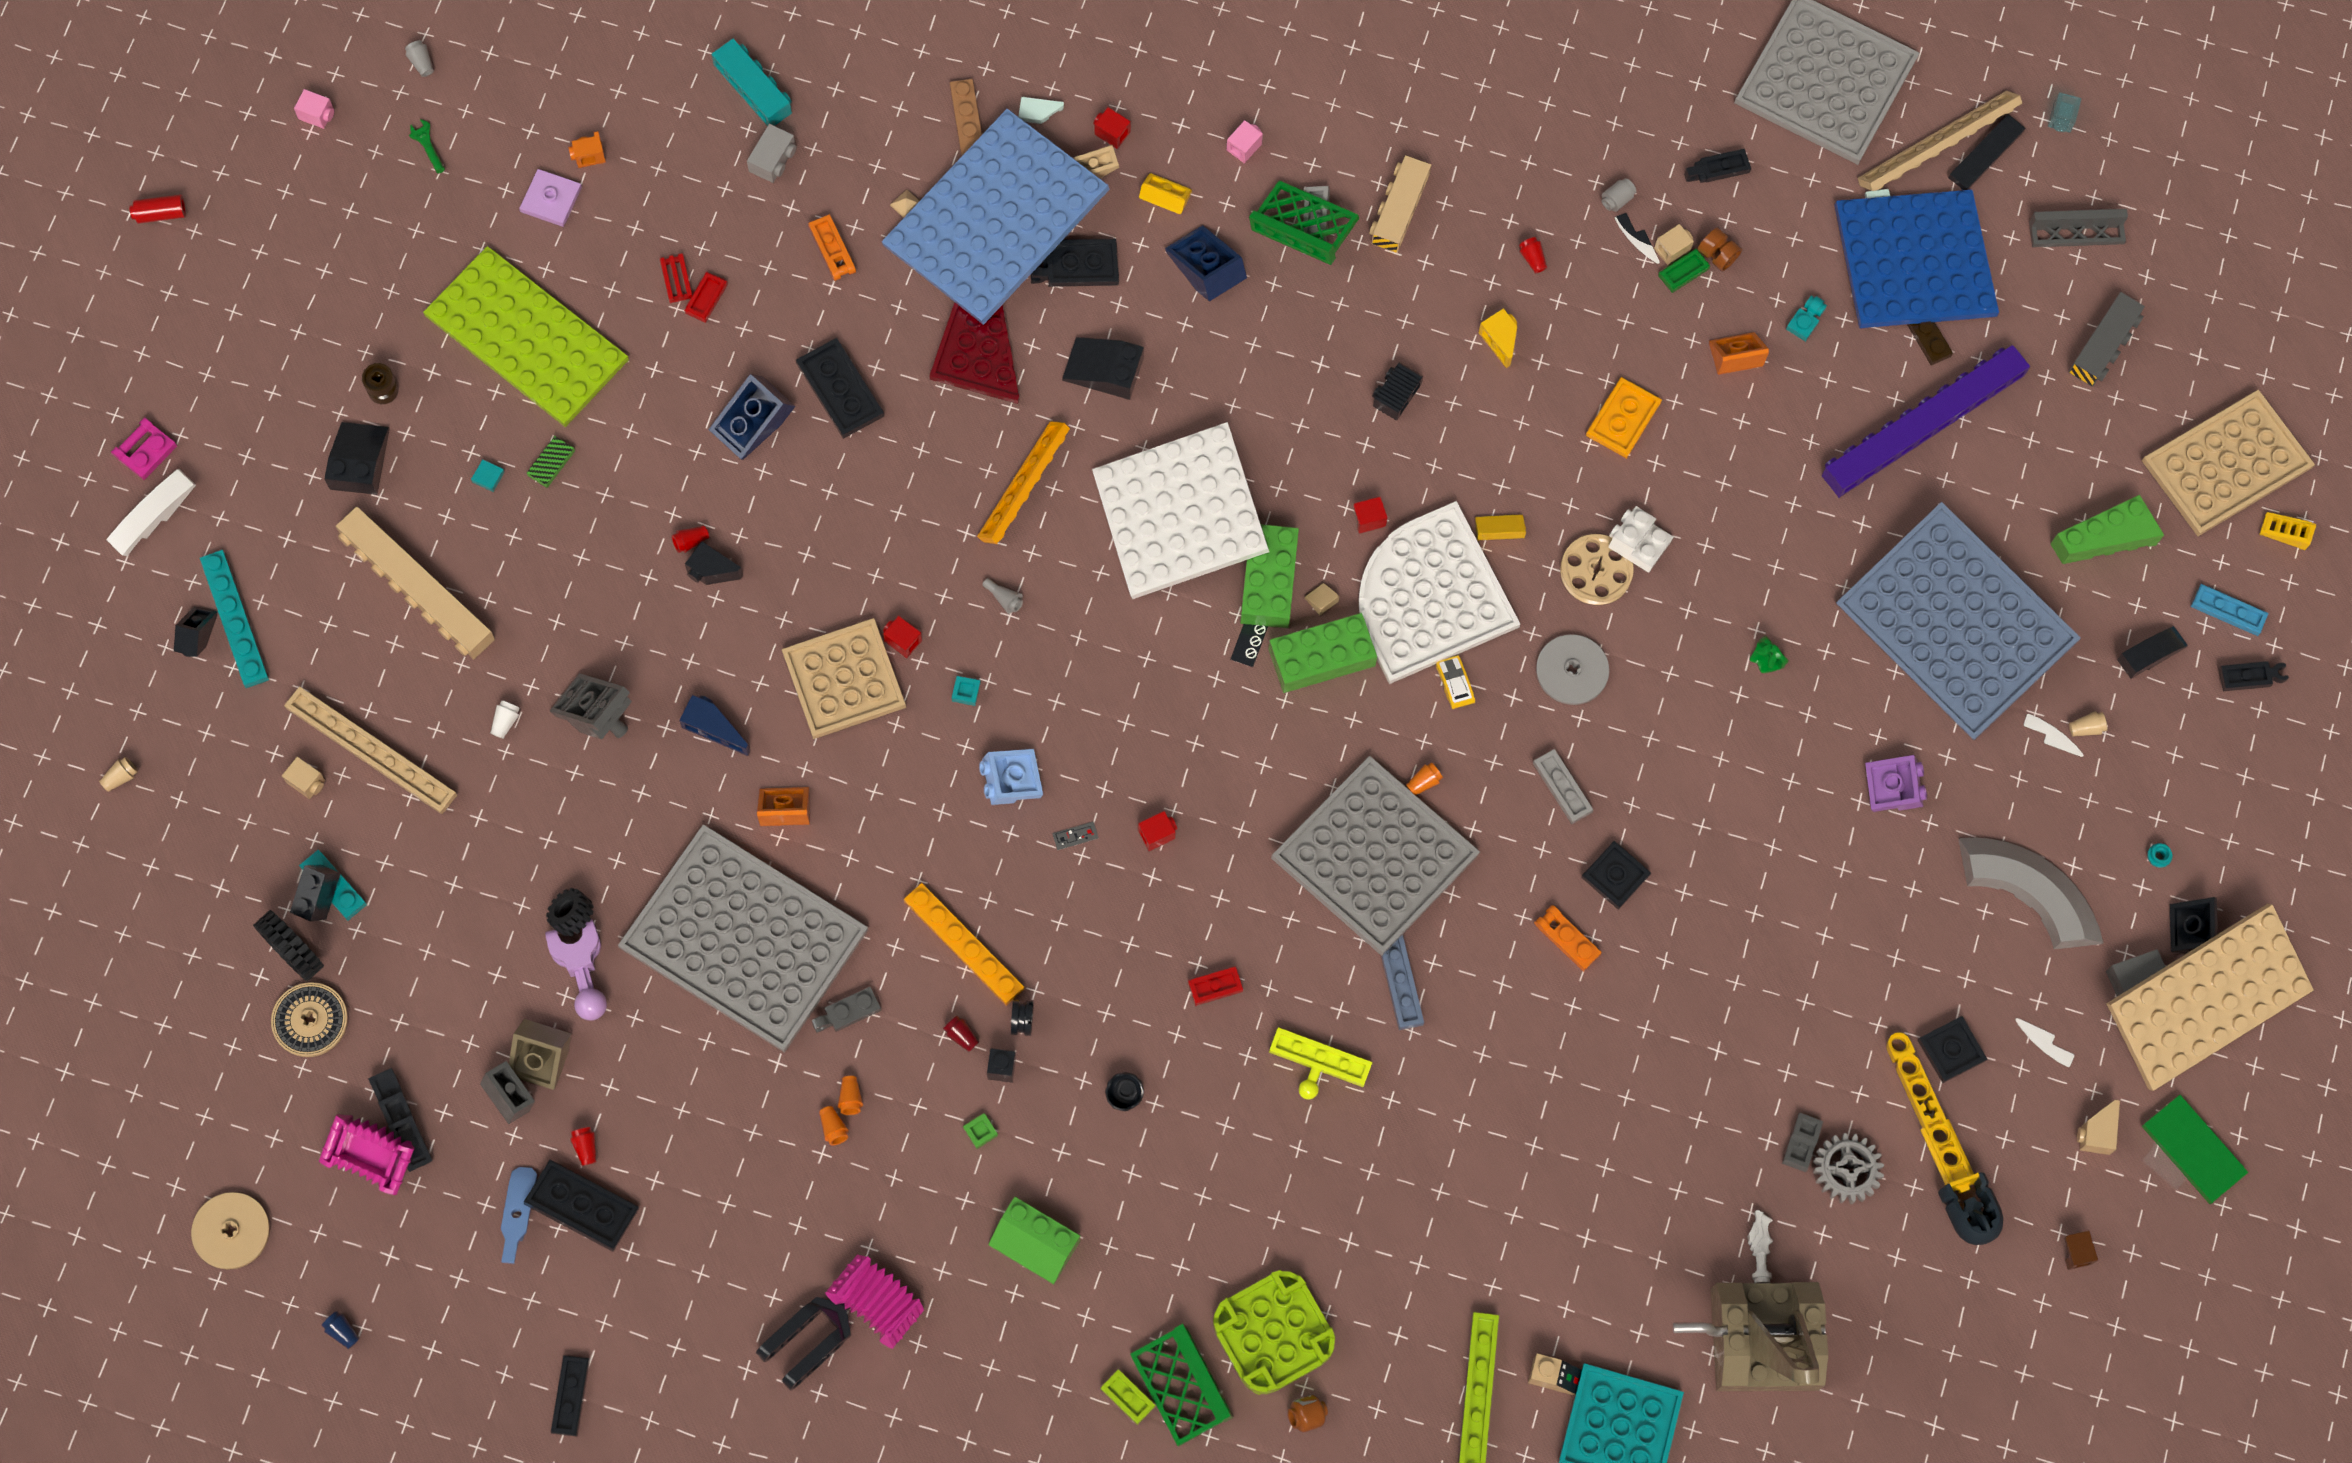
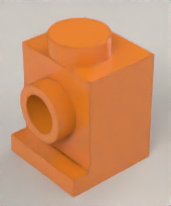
[568,131,606,168]

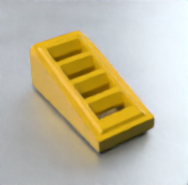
[2259,512,2316,550]

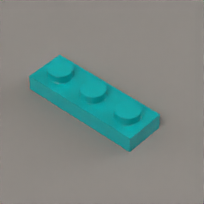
[299,849,367,921]

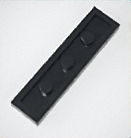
[1948,114,2026,190]

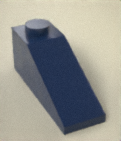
[679,695,750,756]

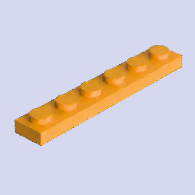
[977,421,1070,544]
[904,883,1024,1006]

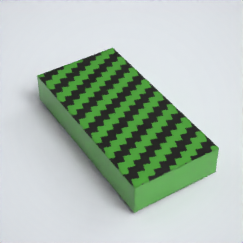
[527,436,575,488]

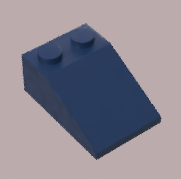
[1165,225,1247,302]
[708,374,796,460]

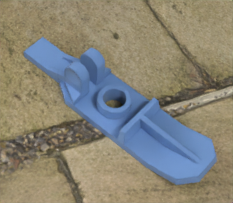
[501,1167,537,1264]

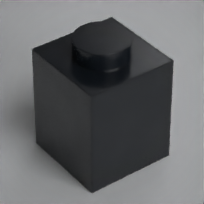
[987,1048,1016,1083]

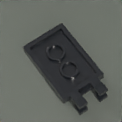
[1030,239,1119,287]

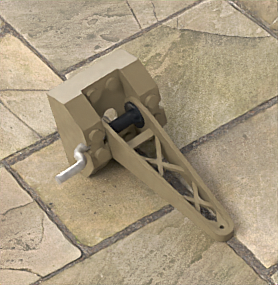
[1673,1282,1828,1391]

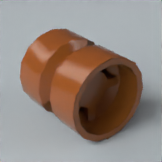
[1698,227,1742,272]

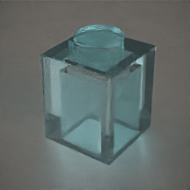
[2048,92,2082,133]

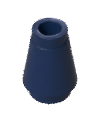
[321,1311,360,1349]

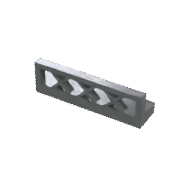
[2029,209,2128,247]

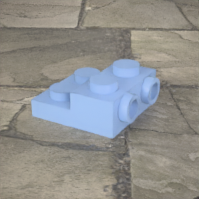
[979,749,1043,805]

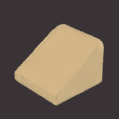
[1305,583,1339,616]

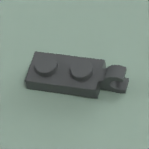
[812,987,881,1033]

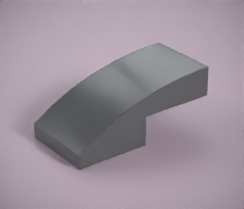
[1782,1113,1823,1172]

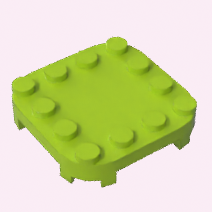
[1213,1270,1335,1395]

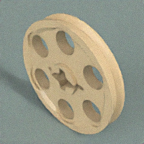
[1560,534,1633,605]

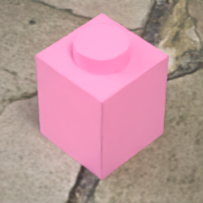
[294,89,334,129]
[1226,120,1263,163]

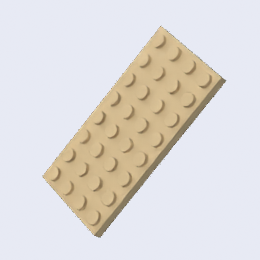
[2106,904,2314,1091]

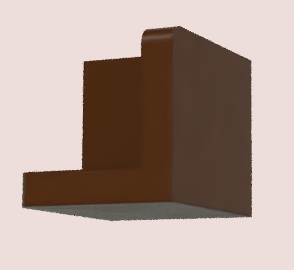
[2064,1231,2098,1270]

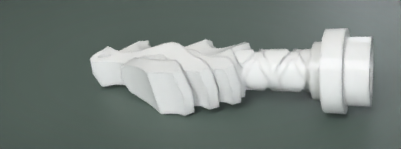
[1747,1210,1773,1283]

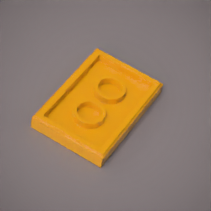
[1586,377,1662,459]

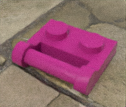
[111,418,177,480]

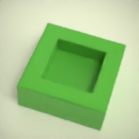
[963,1113,998,1149]

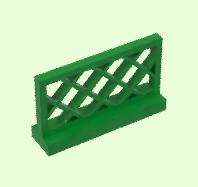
[1249,180,1359,265]
[1130,1324,1234,1447]

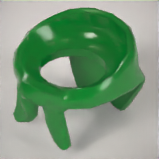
[1750,635,1789,673]

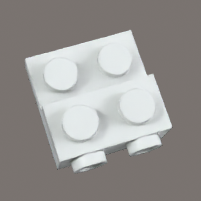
[1609,506,1674,573]

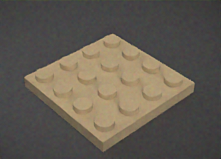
[782,618,906,739]

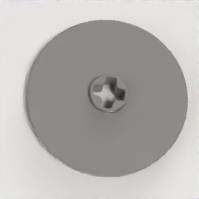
[1536,635,1609,705]

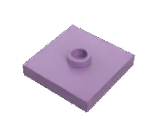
[519,169,582,227]

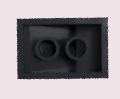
[1062,337,1144,400]
[324,422,390,495]

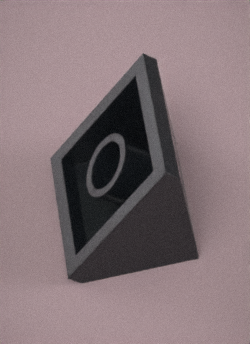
[2170,897,2218,954]

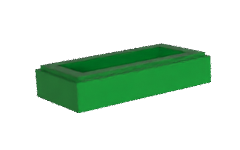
[1658,249,1710,293]

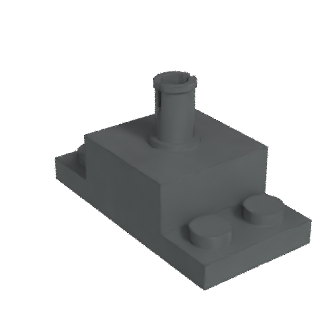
[550,673,632,740]

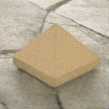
[890,190,919,218]

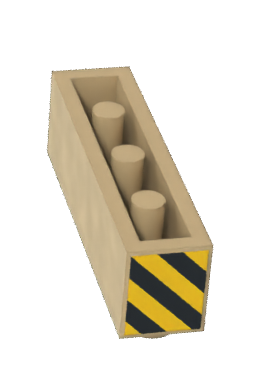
[1369,155,1431,253]

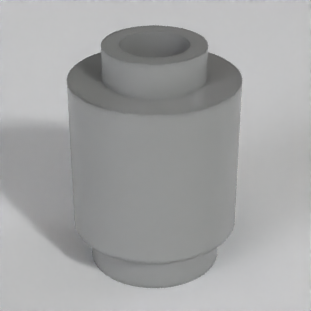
[1602,178,1636,212]

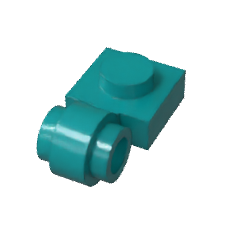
[1786,295,1827,342]

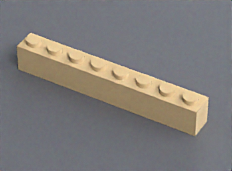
[336,507,495,659]

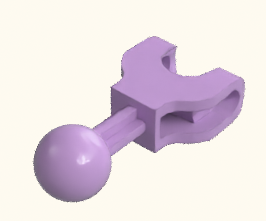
[545,919,607,1021]

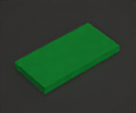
[2141,1095,2249,1204]

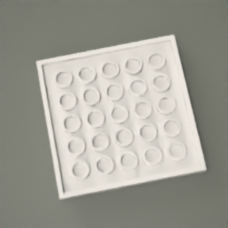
[1092,422,1269,599]

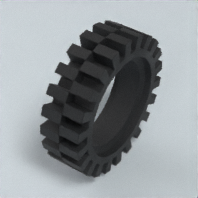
[253,910,324,982]

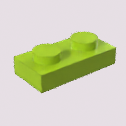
[1100,1369,1156,1425]

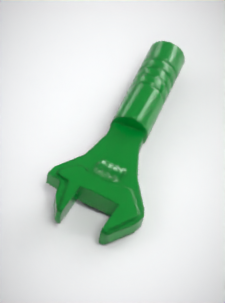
[409,119,445,174]

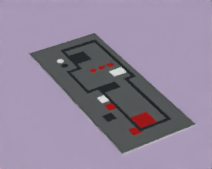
[1052,821,1099,850]

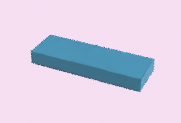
[2191,584,2269,636]

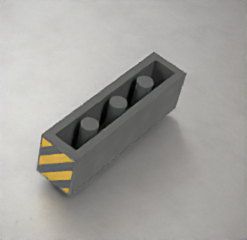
[2069,292,2145,387]

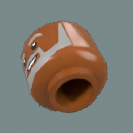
[1287,1395,1328,1432]

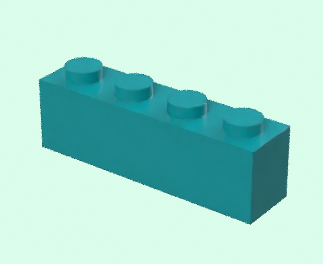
[711,38,792,127]

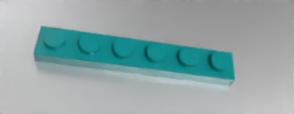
[200,550,269,688]

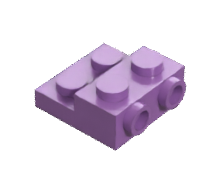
[1865,755,1927,812]

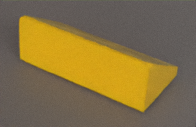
[1139,173,1192,214]
[1475,515,1526,540]

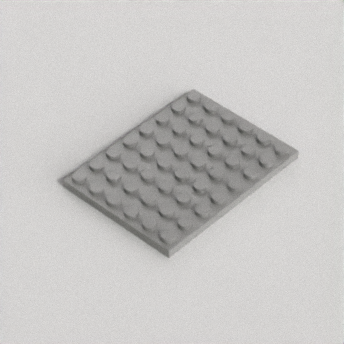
[618,825,868,1053]

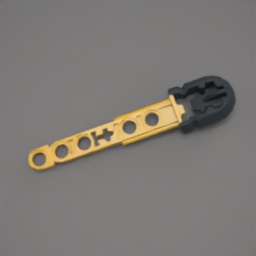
[1886,1032,2004,1245]

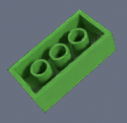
[1240,525,1299,628]
[1268,613,1377,693]

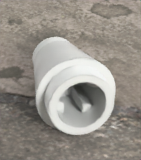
[490,700,520,739]

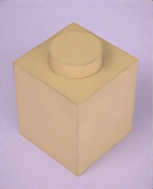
[1654,224,1694,266]
[282,757,325,799]

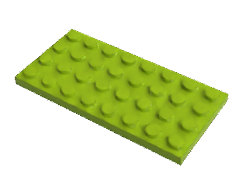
[423,246,629,427]

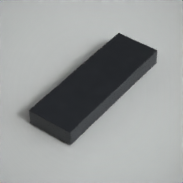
[551,1355,590,1437]

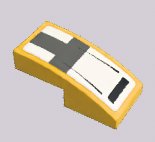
[1436,655,1475,709]

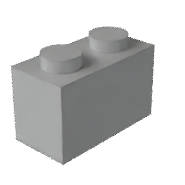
[747,124,797,183]

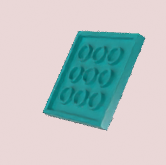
[1558,1363,1684,1463]

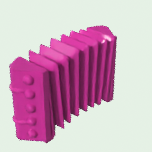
[319,1114,414,1195]
[825,1254,924,1349]

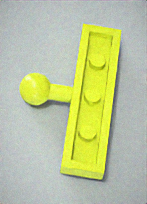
[1269,1027,1372,1100]

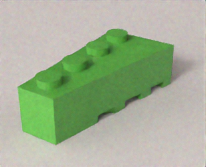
[2051,495,2164,564]

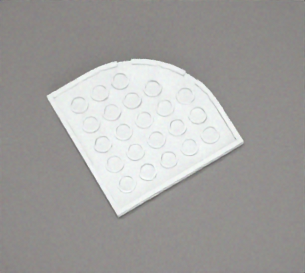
[1359,501,1520,684]

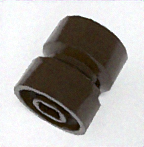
[362,363,399,405]

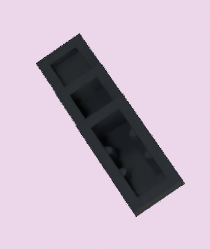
[368,1068,433,1172]

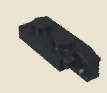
[1684,149,1751,183]

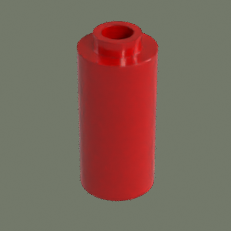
[129,194,186,224]

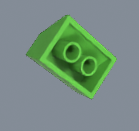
[988,1197,1080,1285]

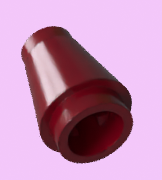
[943,1015,979,1052]

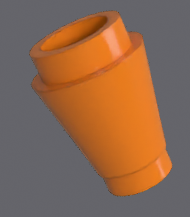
[1406,762,1443,796]
[838,1076,863,1115]
[819,1106,849,1146]

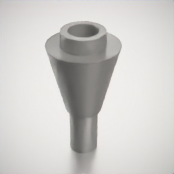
[983,578,1023,614]

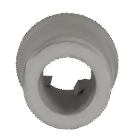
[405,40,434,77]

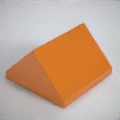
[1709,332,1769,375]
[757,787,810,826]

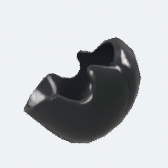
[1105,1072,1144,1111]

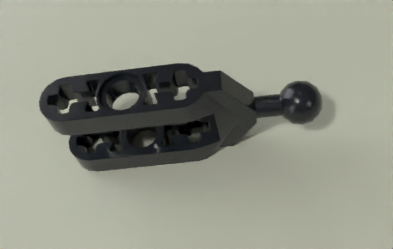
[756,1297,851,1391]

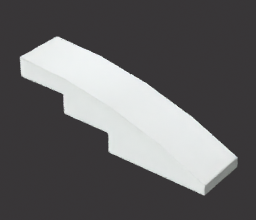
[106,469,196,556]

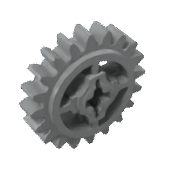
[1813,1133,1884,1204]

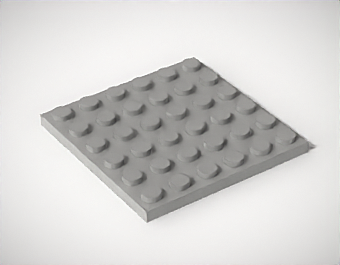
[1734,0,1920,165]
[1271,756,1480,956]

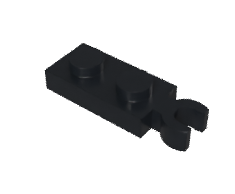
[2219,661,2289,691]

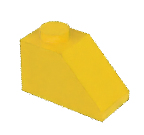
[1478,308,1517,368]

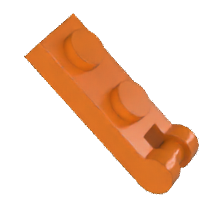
[808,214,856,281]
[1534,905,1602,972]

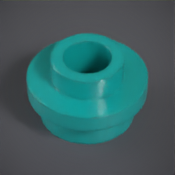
[2147,843,2173,868]

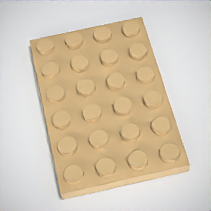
[2142,390,2315,536]

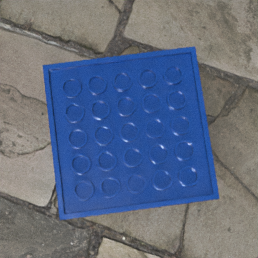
[1834,190,1999,328]

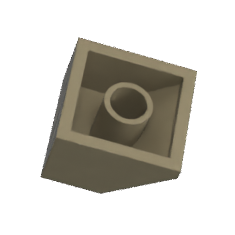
[508,1019,572,1090]

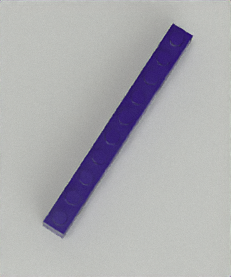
[1822,345,2030,498]

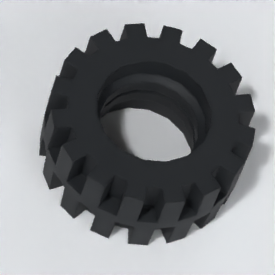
[546,888,594,936]

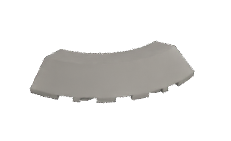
[1958,837,2103,949]

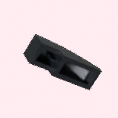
[2117,626,2188,679]

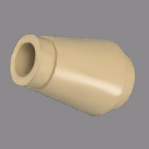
[2069,711,2107,737]
[99,757,138,792]

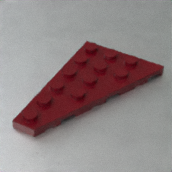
[929,302,1020,404]

